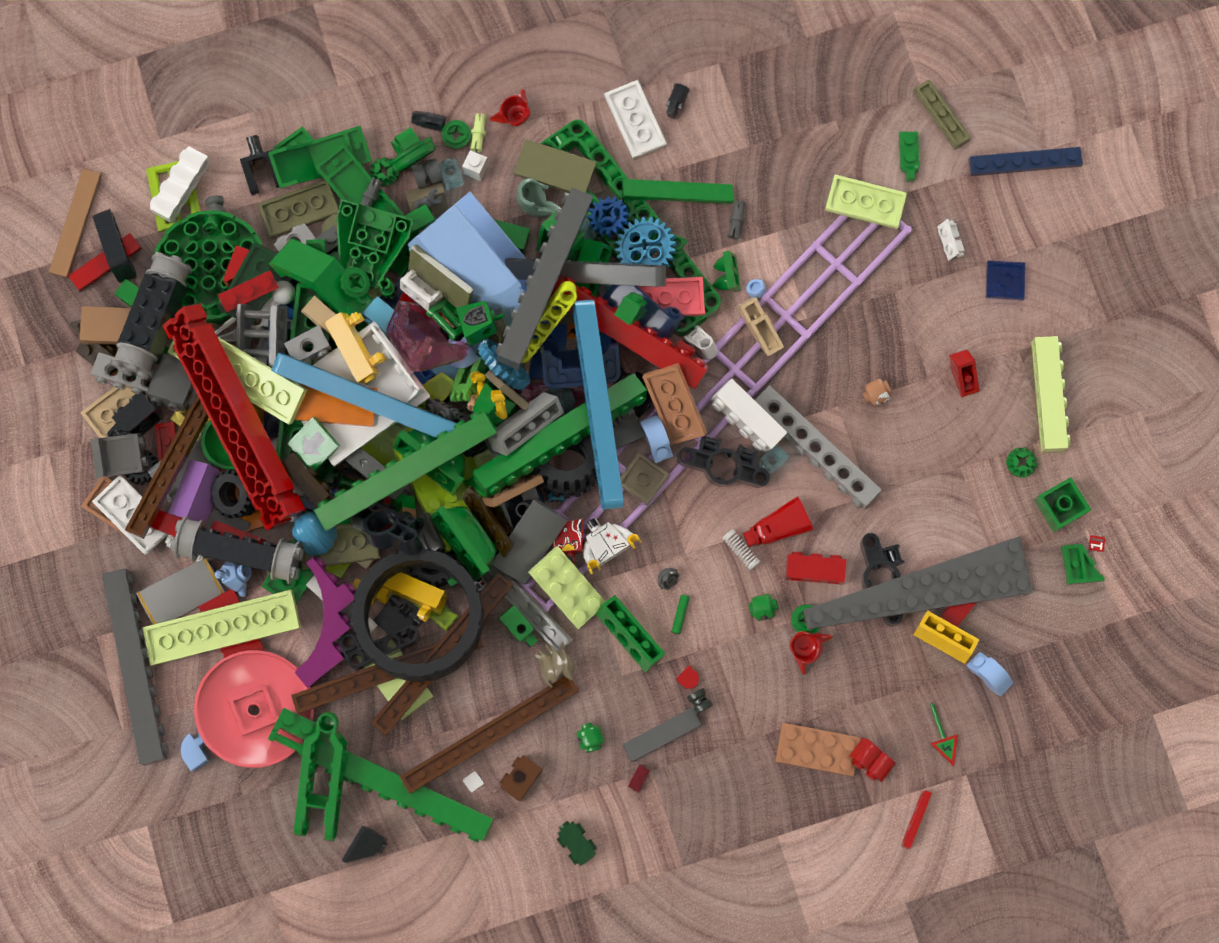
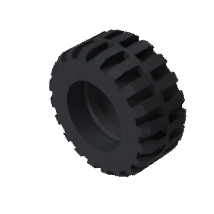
[532,435,598,498]

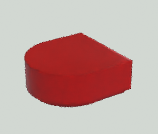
[675,665,699,689]

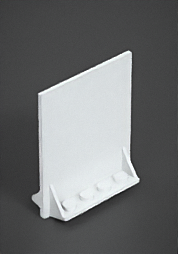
[292,322,430,467]

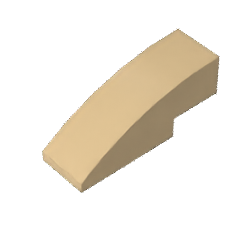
[736,297,784,356]

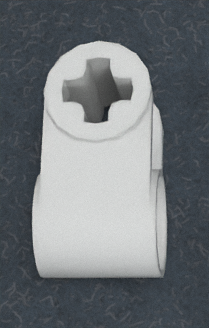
[683,325,718,360]

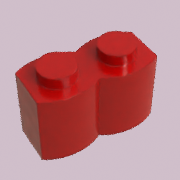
[849,737,896,782]

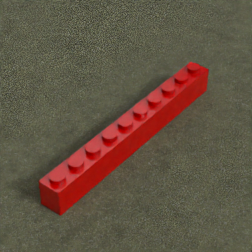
[550,275,709,389]

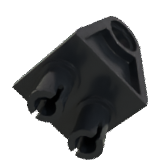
[240,135,280,196]

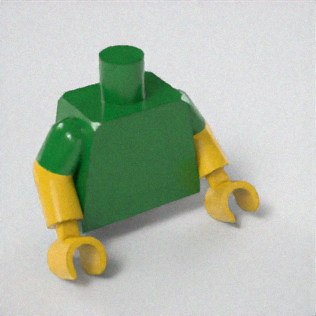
[470,371,515,427]

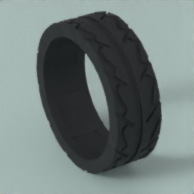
[352,549,484,682]

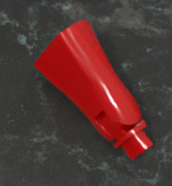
[743,496,813,547]

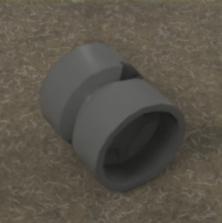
[411,158,443,189]

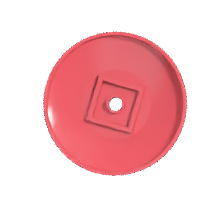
[194,650,314,768]

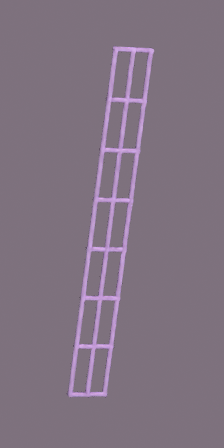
[517,215,912,612]

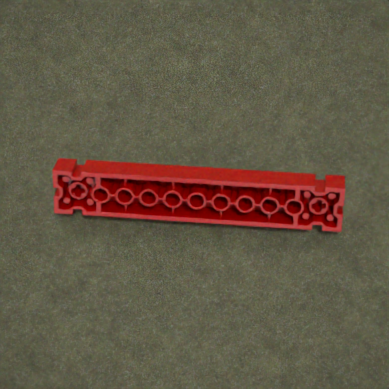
[163,304,305,531]

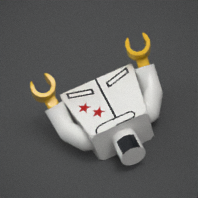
[583,518,642,574]

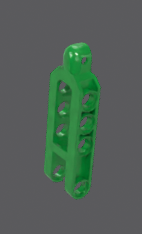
[294,712,348,842]

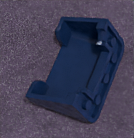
[602,284,685,357]
[539,333,620,389]

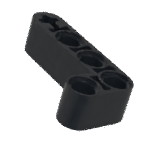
[92,209,137,283]
[339,625,420,670]

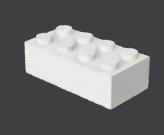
[710,379,787,452]

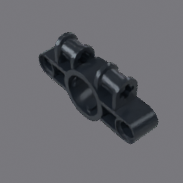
[677,435,770,488]
[349,499,424,555]
[860,533,905,627]

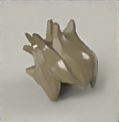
[534,642,575,687]

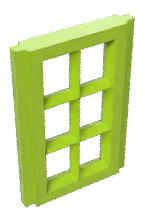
[146,161,201,232]

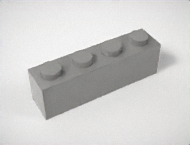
[488,392,564,456]

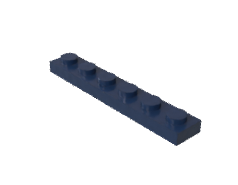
[969,147,1083,176]

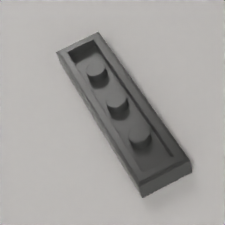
[623,708,701,762]

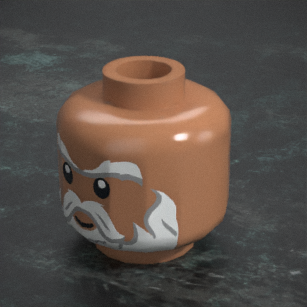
[863,378,893,406]

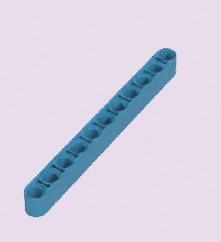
[572,300,624,510]
[271,352,469,450]

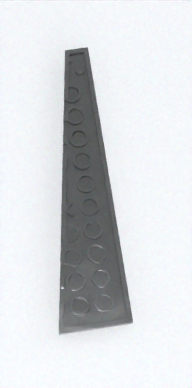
[804,536,1032,630]

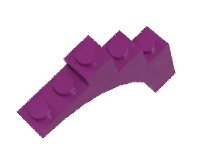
[295,555,356,688]

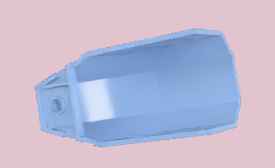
[408,191,560,326]

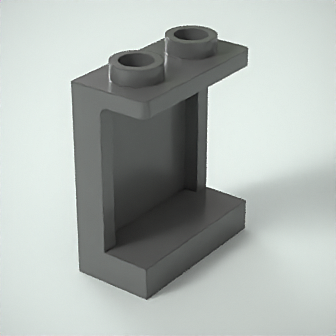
[146,353,193,412]
[91,433,148,478]

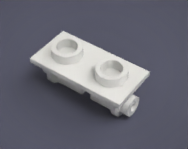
[937,219,965,261]

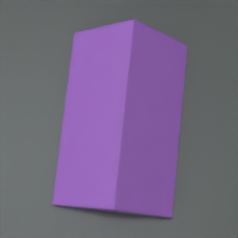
[168,460,222,523]

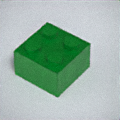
[1034,477,1091,533]

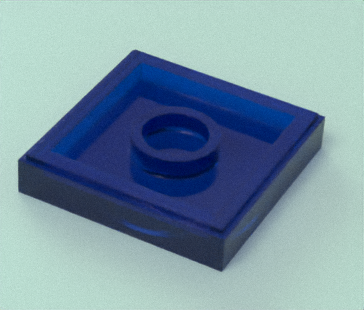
[986,260,1025,300]

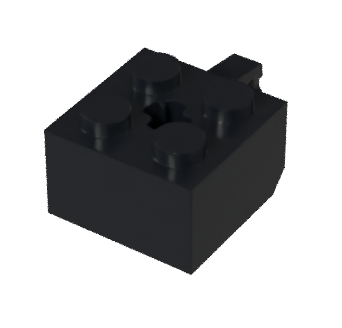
[107,392,164,437]

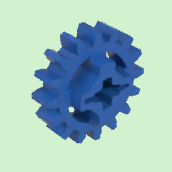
[588,196,630,237]

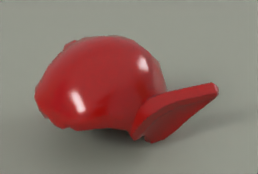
[490,89,531,127]
[789,631,833,675]

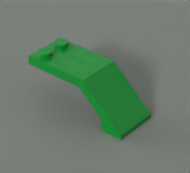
[268,125,372,189]
[315,144,405,216]
[268,239,373,316]

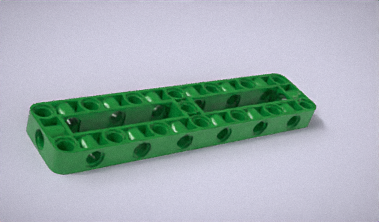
[540,119,721,337]

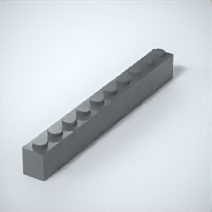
[495,187,593,370]
[102,568,169,765]

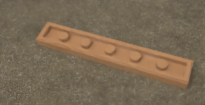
[49,169,102,278]

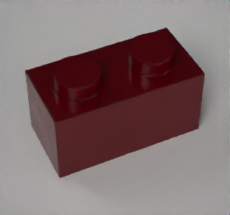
[628,765,650,793]

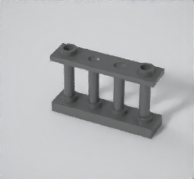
[236,304,288,368]
[342,448,411,500]

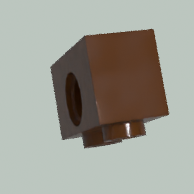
[500,755,543,802]

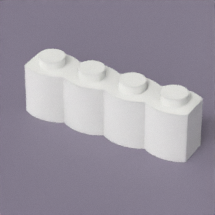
[150,146,210,223]

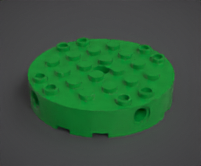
[152,210,264,325]

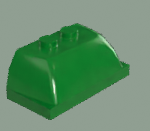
[393,429,466,496]
[430,505,497,581]

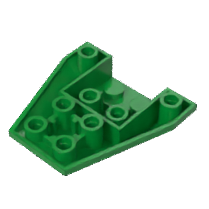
[336,199,414,289]

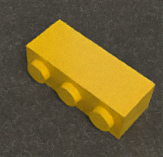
[913,610,979,664]

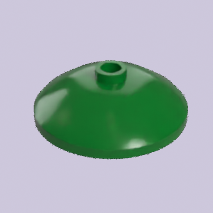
[201,420,235,470]

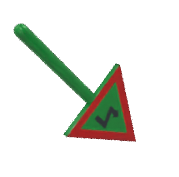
[930,703,958,766]

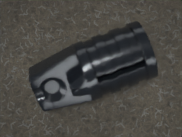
[666,83,690,119]
[411,111,446,132]

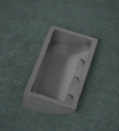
[492,498,568,584]

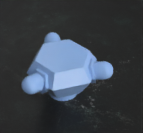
[215,562,252,597]

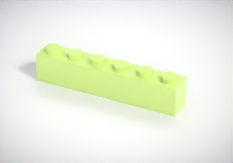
[1031,336,1070,453]

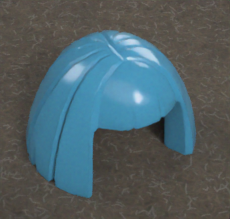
[292,511,337,556]

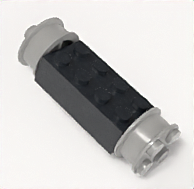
[110,252,192,380]
[171,516,305,584]

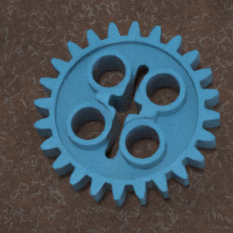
[615,217,677,267]
[478,338,531,390]

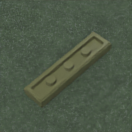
[913,79,971,150]

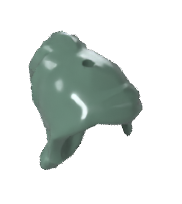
[516,179,562,217]

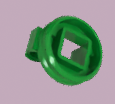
[388,127,437,173]

